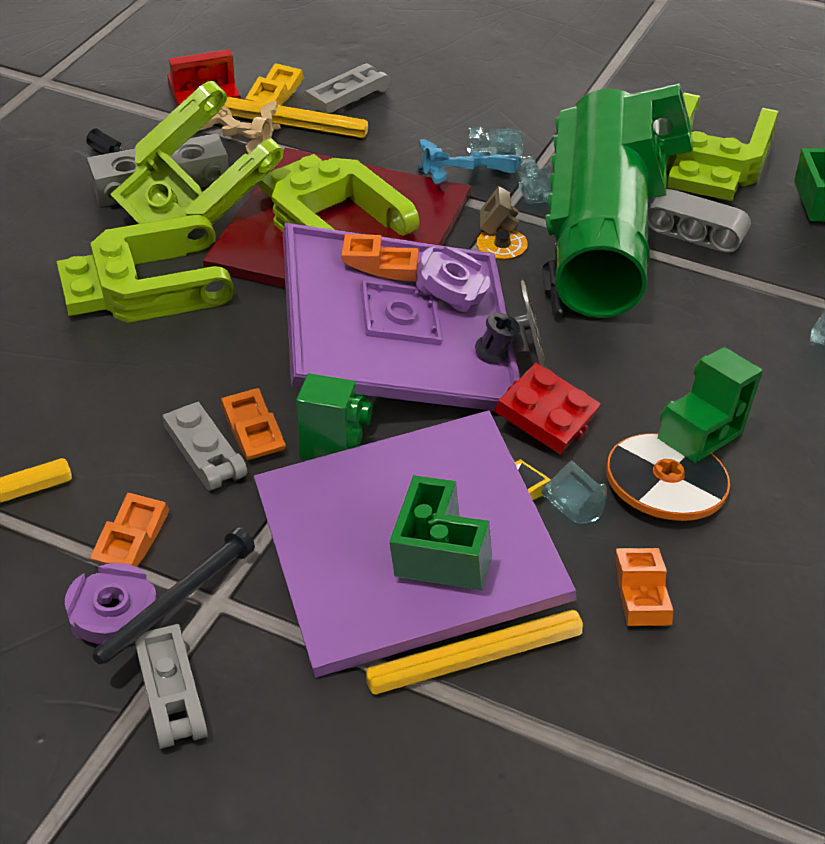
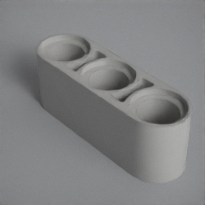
[648,189,751,253]

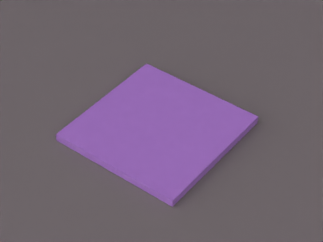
[283,223,520,411]
[254,411,576,678]

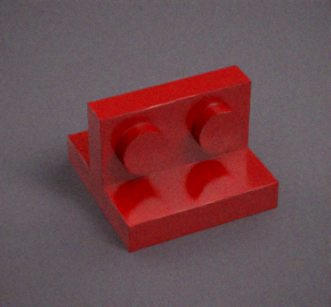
[167,49,241,107]

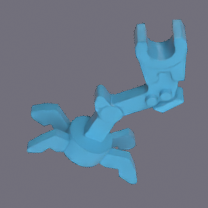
[417,139,521,184]

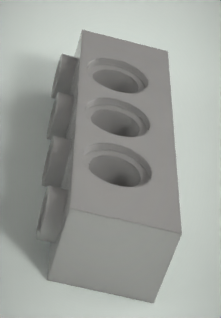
[87,133,229,207]

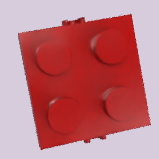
[494,363,601,454]

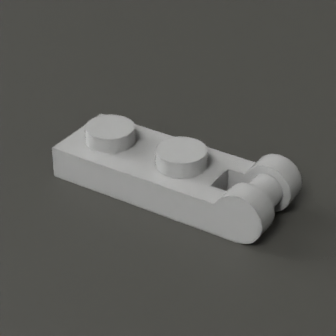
[306,63,391,113]
[162,401,248,491]
[134,624,208,749]

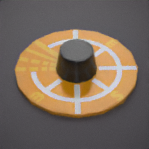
[476,227,528,260]

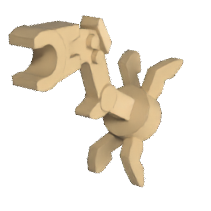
[200,101,281,154]

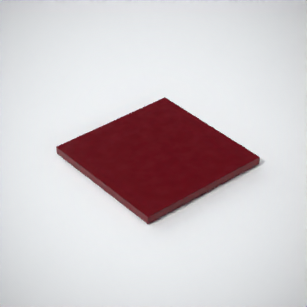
[203,147,471,289]

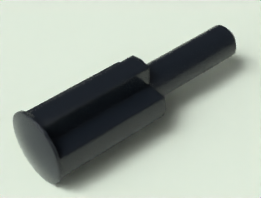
[86,128,125,154]
[542,260,563,317]

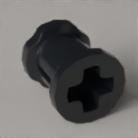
[475,312,520,364]

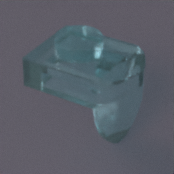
[541,460,607,524]

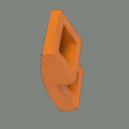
[341,234,419,282]
[221,388,286,461]
[90,492,169,567]
[615,548,674,626]

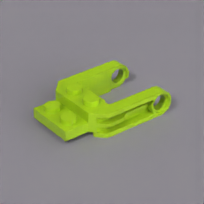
[111,81,284,225]
[666,93,779,201]
[259,154,420,236]
[57,215,235,323]

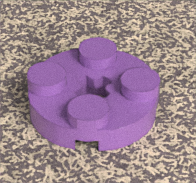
[416,247,490,312]
[65,563,157,645]

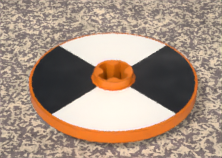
[606,433,730,521]

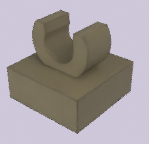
[480,186,519,235]

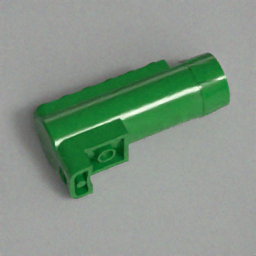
[546,83,693,318]

